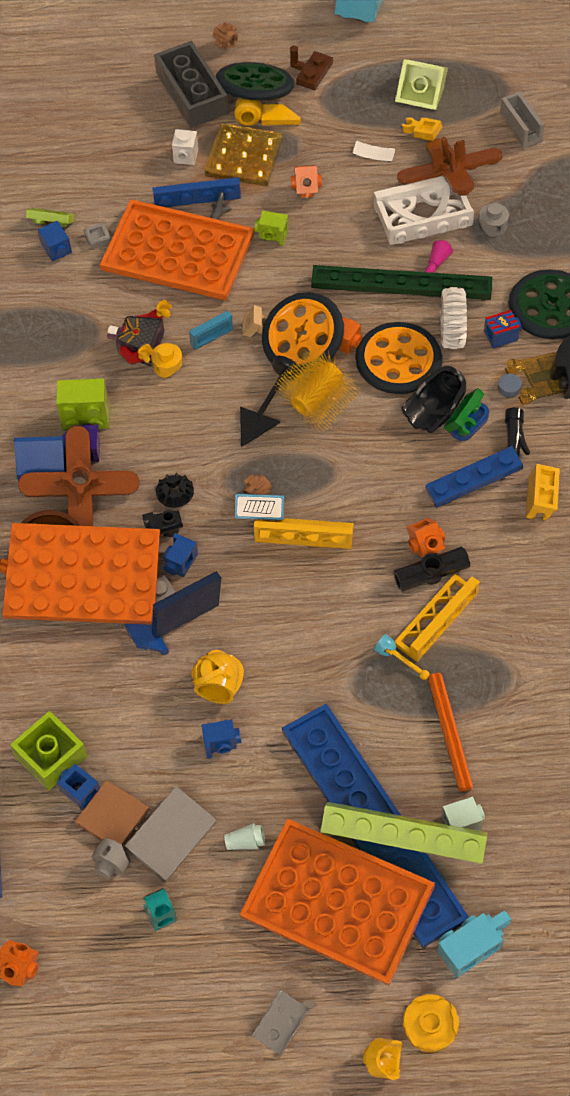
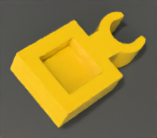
[402,117,442,141]

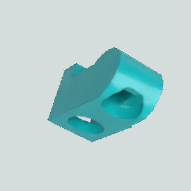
[143,887,177,931]

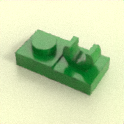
[443,388,485,437]

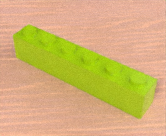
[320,802,488,864]

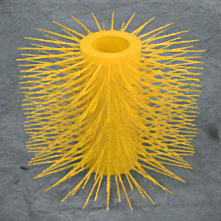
[275,346,360,432]

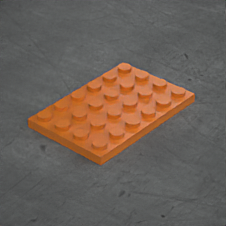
[100,199,255,301]
[3,523,160,625]
[239,818,435,986]

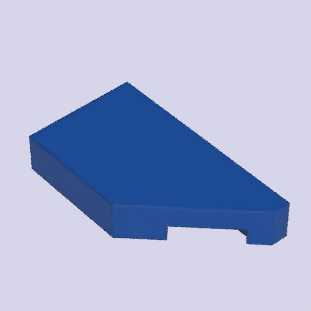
[125,624,169,655]

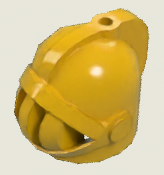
[191,649,244,704]

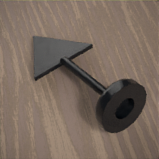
[240,356,303,447]

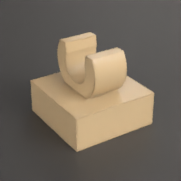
[243,305,267,338]

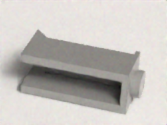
[500,92,544,149]

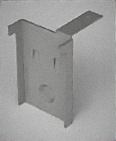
[252,990,317,1057]

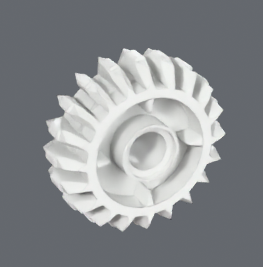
[440,287,467,349]

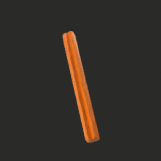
[428,673,473,792]

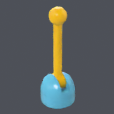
[374,634,430,680]

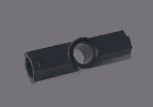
[393,546,470,591]

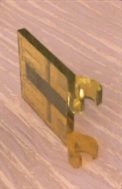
[505,352,563,405]

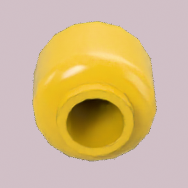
[234,98,262,126]

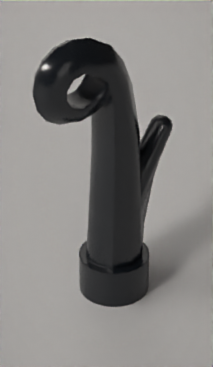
[505,407,530,457]

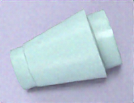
[225,823,265,850]

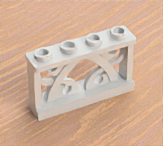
[374,176,474,245]

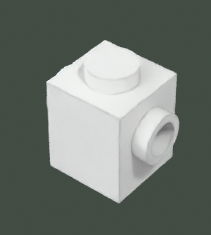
[172,129,198,165]

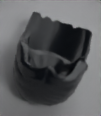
[401,366,466,433]

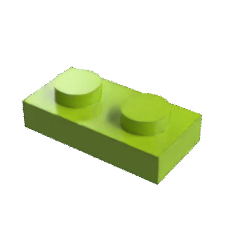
[26,208,75,227]

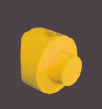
[151,343,183,378]
[363,1038,403,1080]

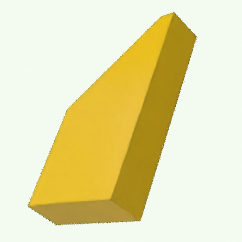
[261,104,301,125]

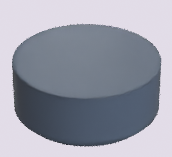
[498,374,522,397]

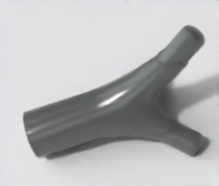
[210,192,232,220]

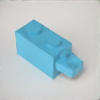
[437,910,511,978]

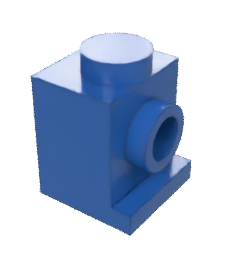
[163,533,198,577]
[201,719,241,759]
[57,764,100,810]

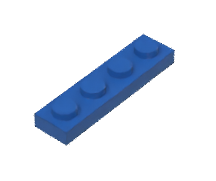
[152,177,241,208]
[425,446,523,508]

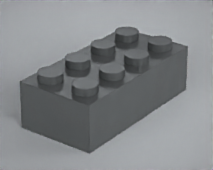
[154,41,229,128]

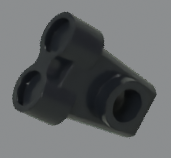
[142,510,183,537]

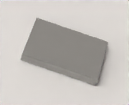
[124,786,217,882]

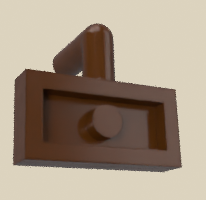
[290,45,333,91]

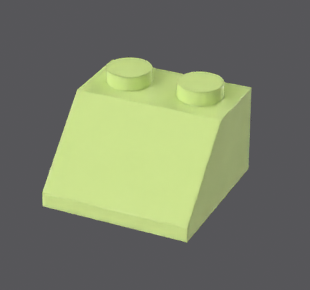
[395,59,448,110]

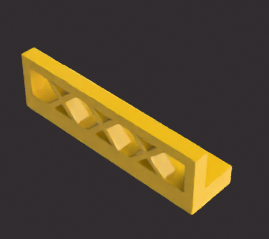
[254,518,354,549]
[395,574,480,662]

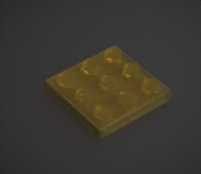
[205,123,282,186]

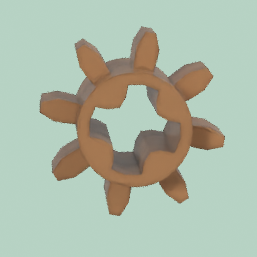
[213,22,238,49]
[242,474,272,495]

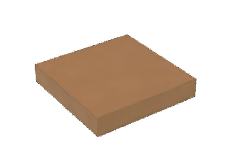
[75,780,150,847]

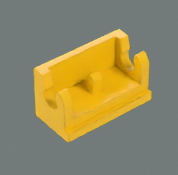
[526,464,560,520]

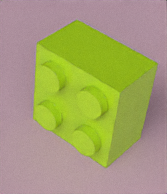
[56,378,110,430]
[10,710,88,791]

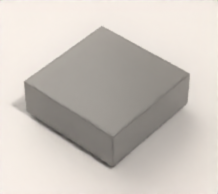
[84,223,111,250]

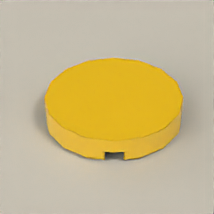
[403,994,459,1053]

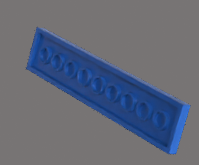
[282,703,469,948]

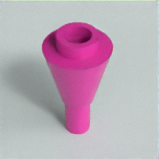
[424,240,453,273]

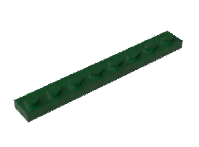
[311,265,492,300]

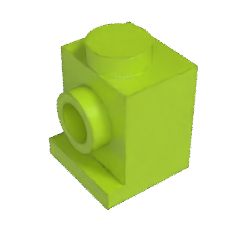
[254,210,289,246]

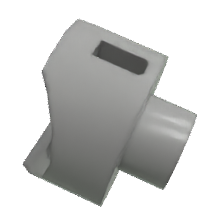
[479,203,509,237]
[91,838,130,880]

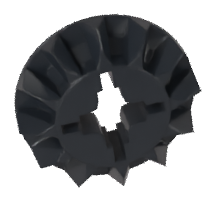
[155,472,194,508]

